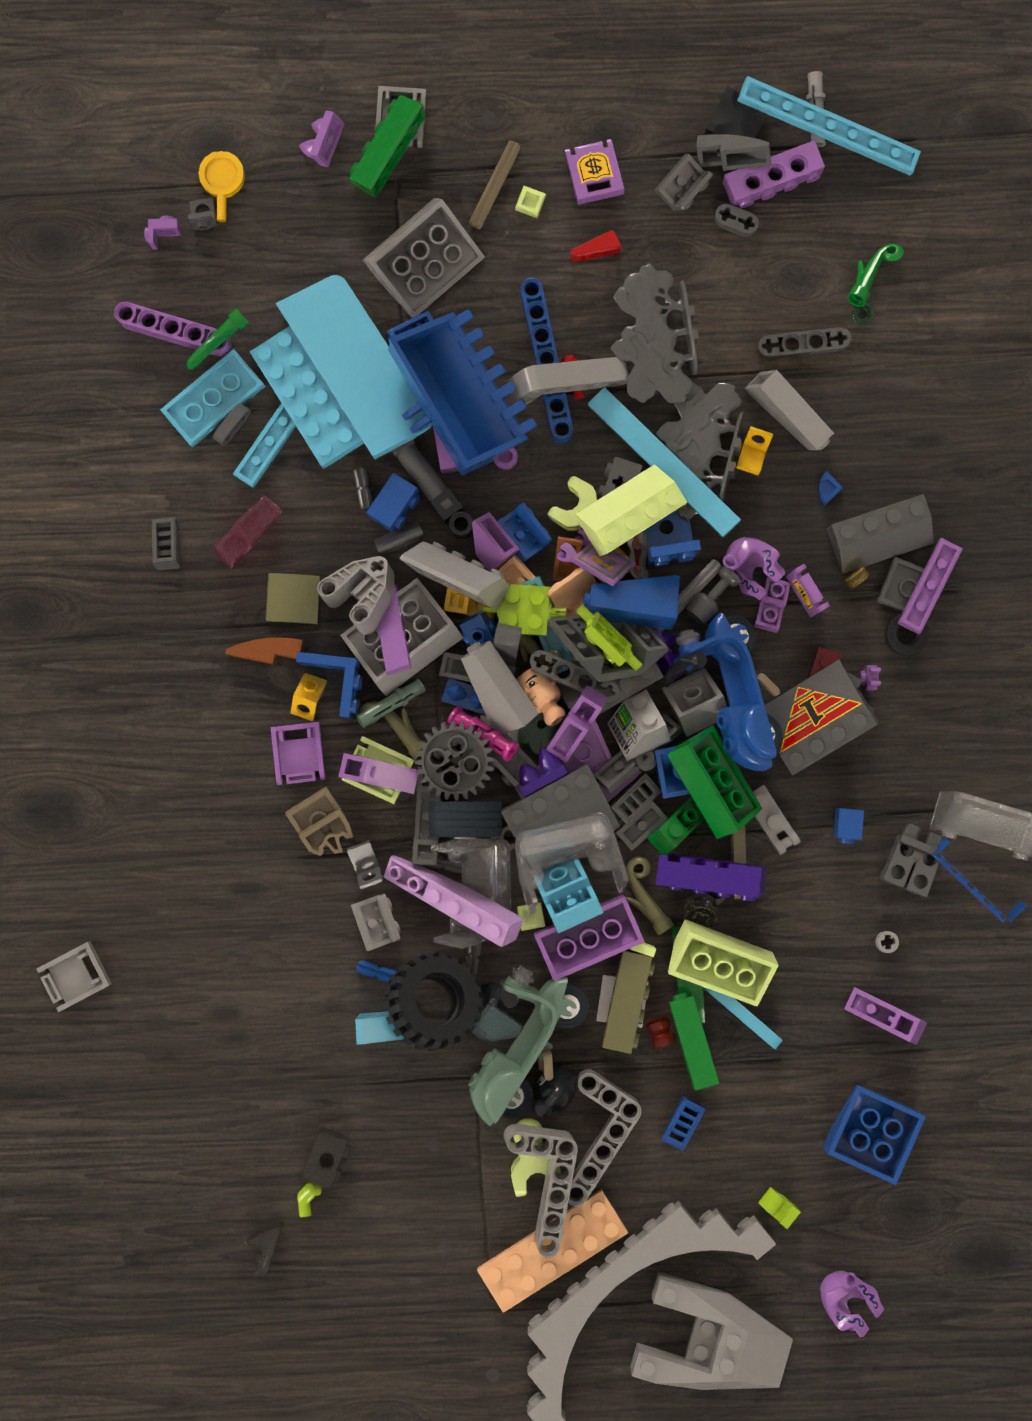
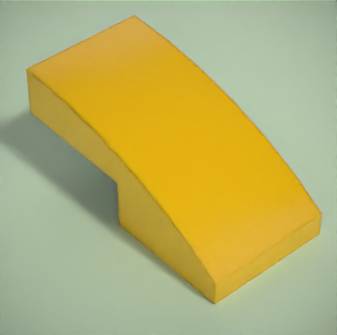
[443,587,495,620]

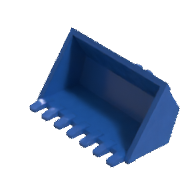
[388,310,537,475]

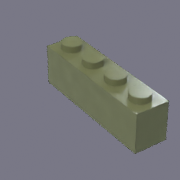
[601,950,655,1054]

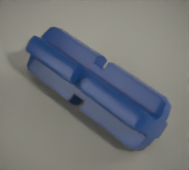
[356,960,396,983]

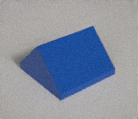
[654,746,690,799]

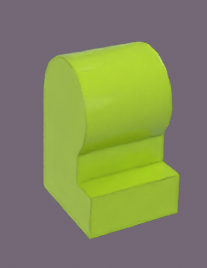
[758,1187,801,1229]

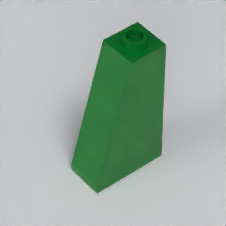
[668,992,719,1091]

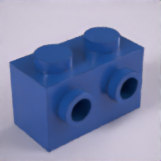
[366,473,420,533]

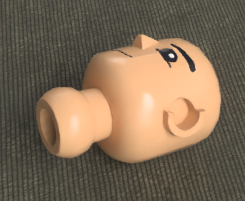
[516,666,566,726]

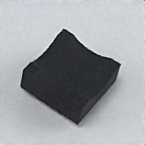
[704,86,768,138]

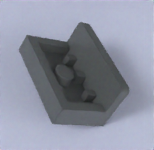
[655,154,713,211]
[488,733,538,788]

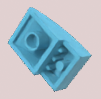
[530,853,603,933]

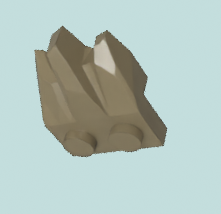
[285,786,353,856]

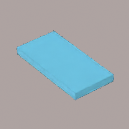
[160,349,265,447]

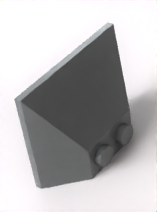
[547,615,668,682]

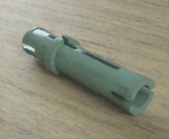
[356,678,426,728]

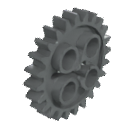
[415,720,495,801]

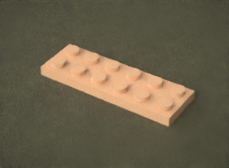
[477,1189,628,1313]

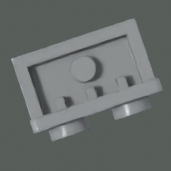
[351,894,401,951]

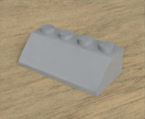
[400,541,510,611]

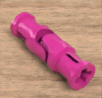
[447,706,519,762]

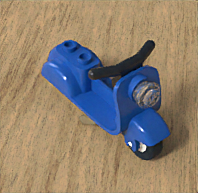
[661,612,783,771]

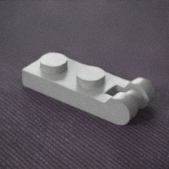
[752,785,801,855]

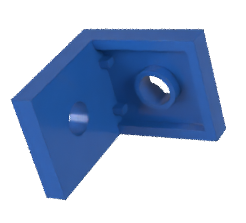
[642,510,701,567]
[296,652,363,720]

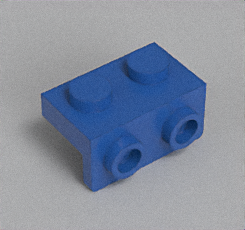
[497,502,552,563]

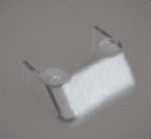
[929,791,1032,861]
[515,814,629,915]
[431,838,511,949]

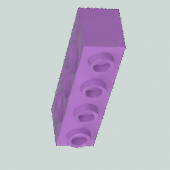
[722,140,825,209]

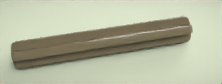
[469,141,520,229]

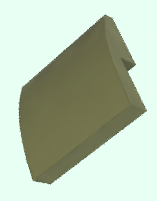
[265,573,320,625]

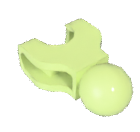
[547,476,597,531]
[511,1118,561,1197]

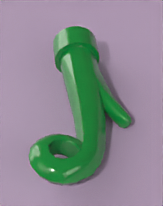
[847,243,904,307]
[186,308,249,370]

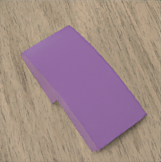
[754,577,791,633]

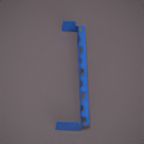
[932,838,1027,922]

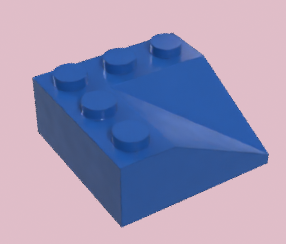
[822,1085,926,1185]

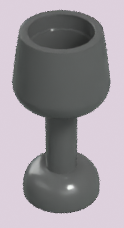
[685,566,741,626]

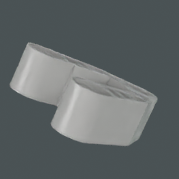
[317,556,395,634]

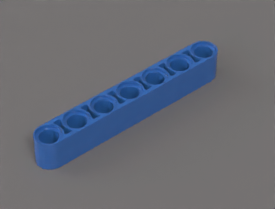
[521,278,573,444]

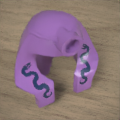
[723,537,785,600]
[820,1270,884,1337]

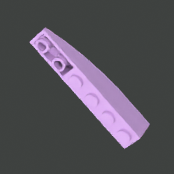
[384,855,524,947]

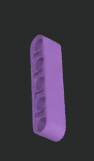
[114,302,232,357]

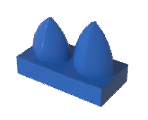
[441,678,486,716]

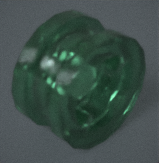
[851,302,874,326]

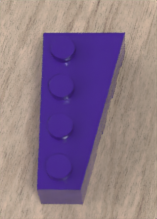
[656,853,767,901]

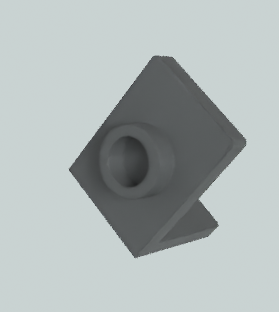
[188,198,218,230]
[347,840,383,889]

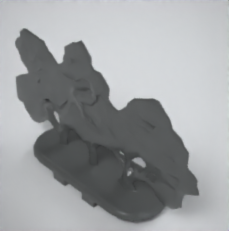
[610,263,699,403]
[656,381,744,521]

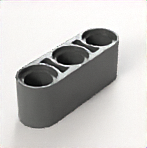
[493,623,522,666]

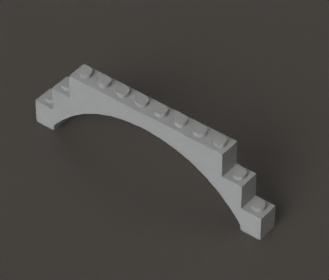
[527,1201,776,1421]

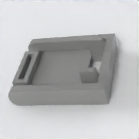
[375,86,427,148]
[37,941,112,1012]

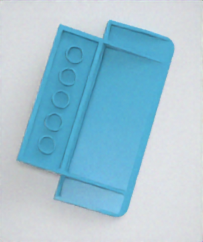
[250,275,432,469]

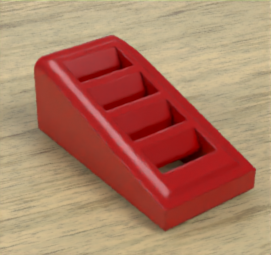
[570,230,621,262]

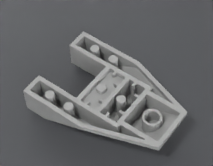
[630,1271,793,1390]

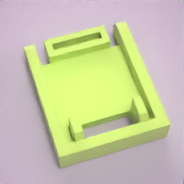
[342,736,415,804]

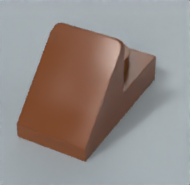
[553,536,583,582]

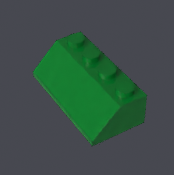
[349,95,426,199]
[667,725,763,839]

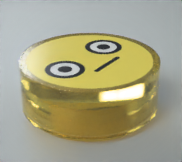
[845,567,869,589]

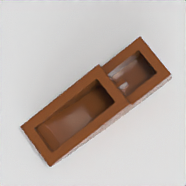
[225,638,306,665]

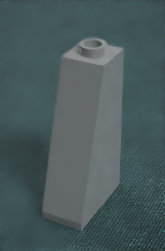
[744,370,834,450]
[461,641,539,734]

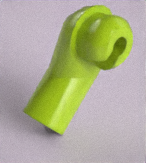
[297,1182,322,1217]

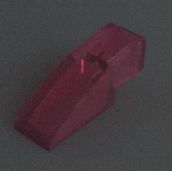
[213,495,283,568]

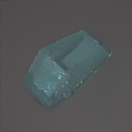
[473,1001,524,1042]

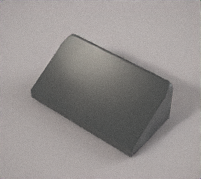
[374,522,424,556]

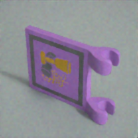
[557,528,636,586]

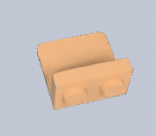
[548,567,597,616]

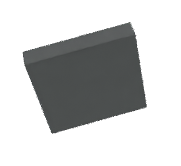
[876,557,924,612]

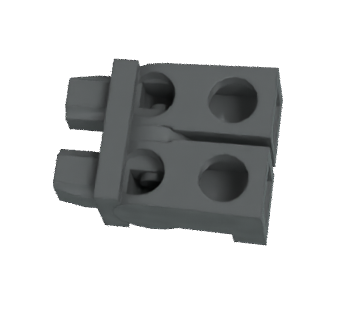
[878,824,944,897]

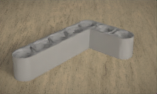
[500,357,629,406]
[568,1069,641,1206]
[504,1124,578,1258]

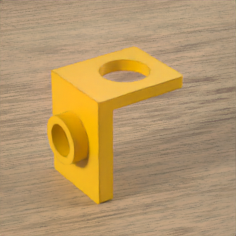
[736,426,773,475]
[290,673,327,721]

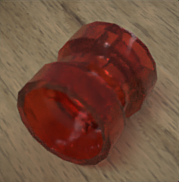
[646,1017,676,1049]

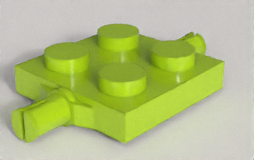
[483,584,567,636]
[576,604,643,671]

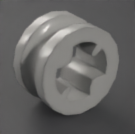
[875,931,899,953]

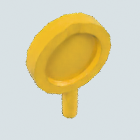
[198,151,245,222]

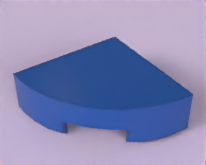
[818,471,843,506]

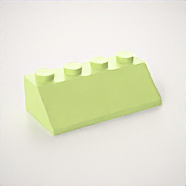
[575,464,687,556]
[668,919,779,1006]

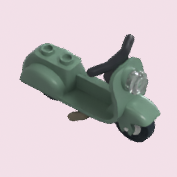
[468,965,589,1126]

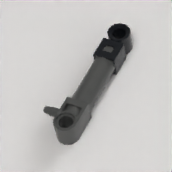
[391,440,473,539]

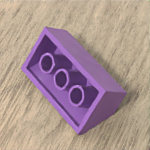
[534,894,644,981]

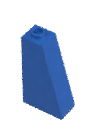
[582,575,680,630]

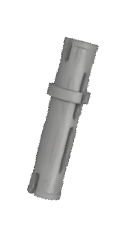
[806,71,826,148]

